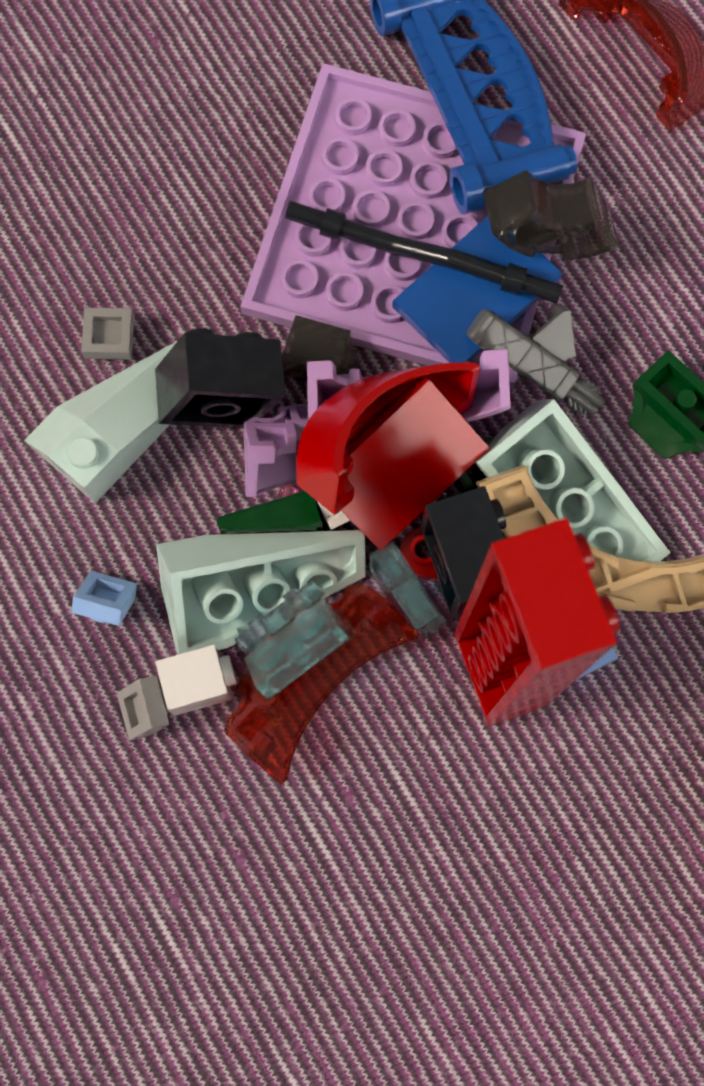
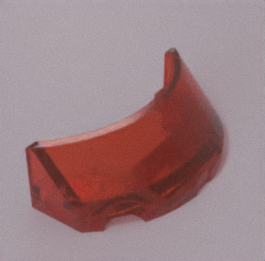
[558,0,704,132]
[224,582,419,786]

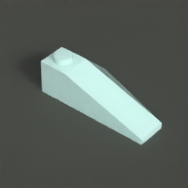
[24,341,177,503]
[475,399,670,562]
[156,530,366,655]

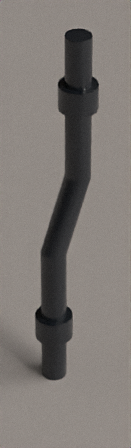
[285,201,563,304]

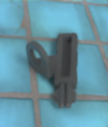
[466,304,604,415]

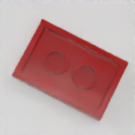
[341,376,490,551]

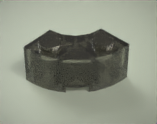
[483,170,620,261]

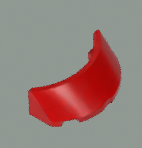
[296,362,480,515]

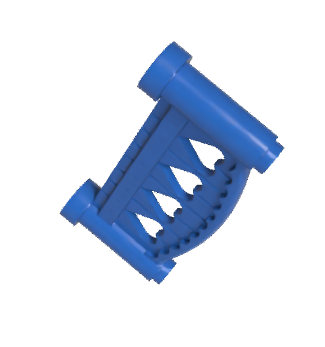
[369,0,577,215]

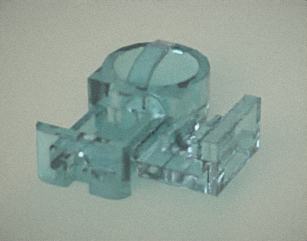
[369,542,447,641]

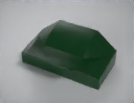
[628,350,704,459]

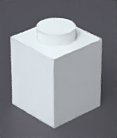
[155,645,237,716]

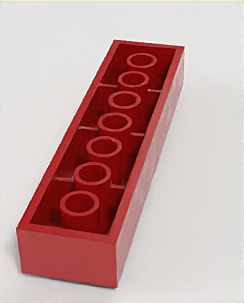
[454,517,620,727]

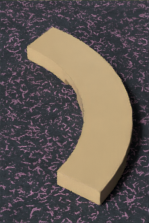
[476,465,704,613]

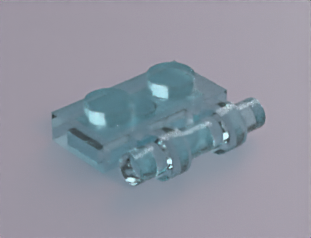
[235,579,350,700]

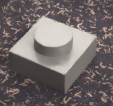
[81,307,134,360]
[117,676,170,741]

